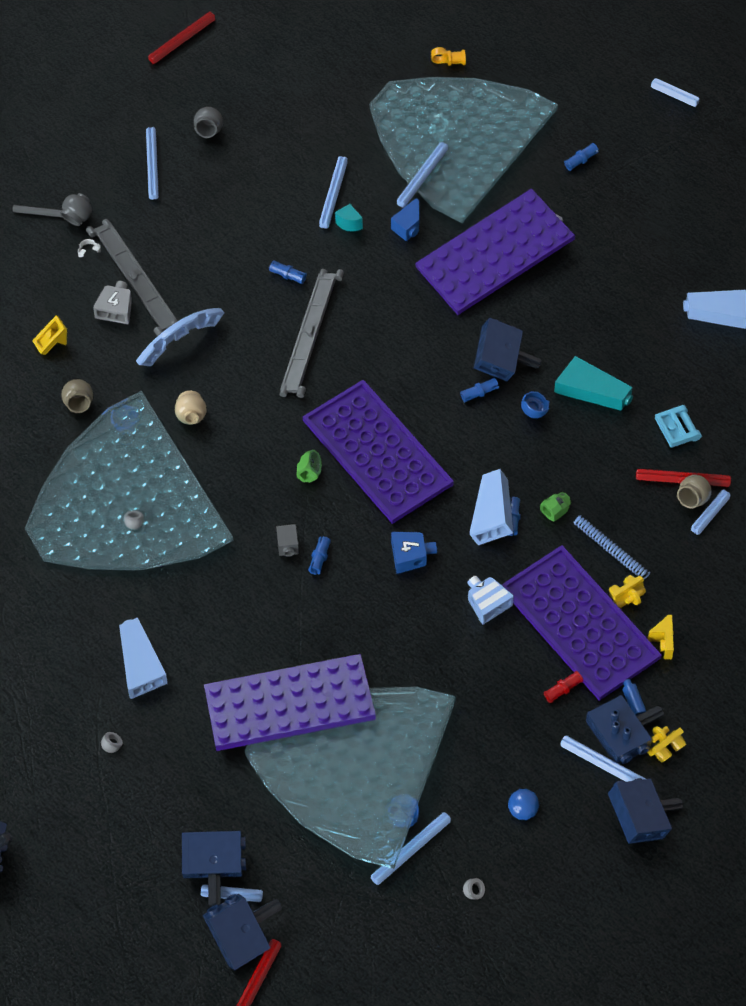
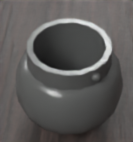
[194,106,223,138]
[60,193,92,226]

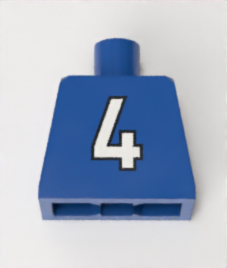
[391,532,437,574]

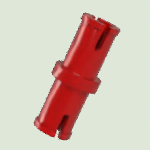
[544,671,583,703]

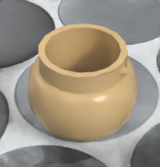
[175,391,206,425]

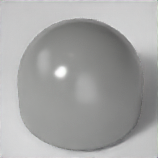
[124,511,144,530]
[101,732,123,753]
[463,878,485,899]

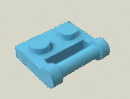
[655,405,702,448]

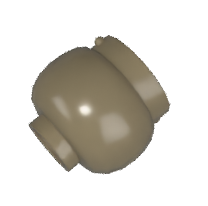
[62,379,93,413]
[677,474,711,508]

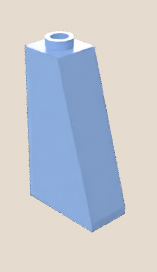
[683,290,746,329]
[470,469,513,545]
[119,618,167,699]

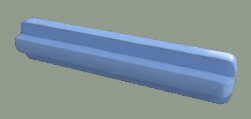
[651,78,700,107]
[691,490,730,535]
[201,885,263,902]

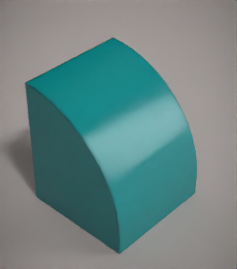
[335,204,363,231]

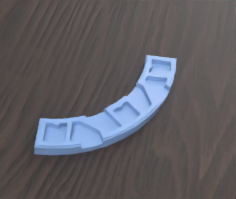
[136,308,224,366]

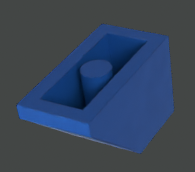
[391,198,419,241]

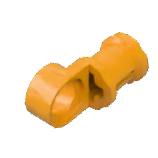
[431,47,466,66]

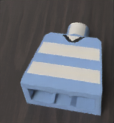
[468,576,513,624]

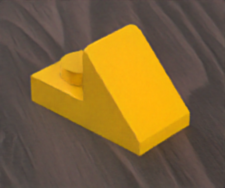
[32,315,67,355]
[648,615,674,659]

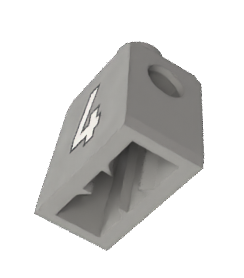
[93,281,132,324]

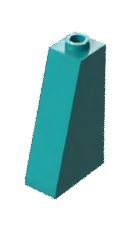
[554,356,633,410]

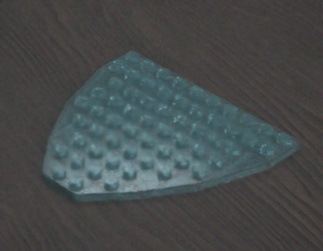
[370,77,558,223]
[25,391,233,570]
[245,687,455,869]

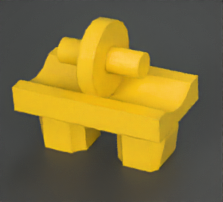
[609,575,646,608]
[648,726,686,762]

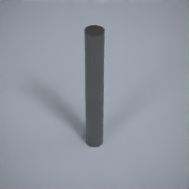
[13,205,62,217]

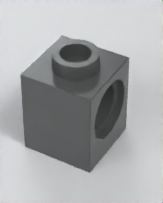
[276,524,299,556]

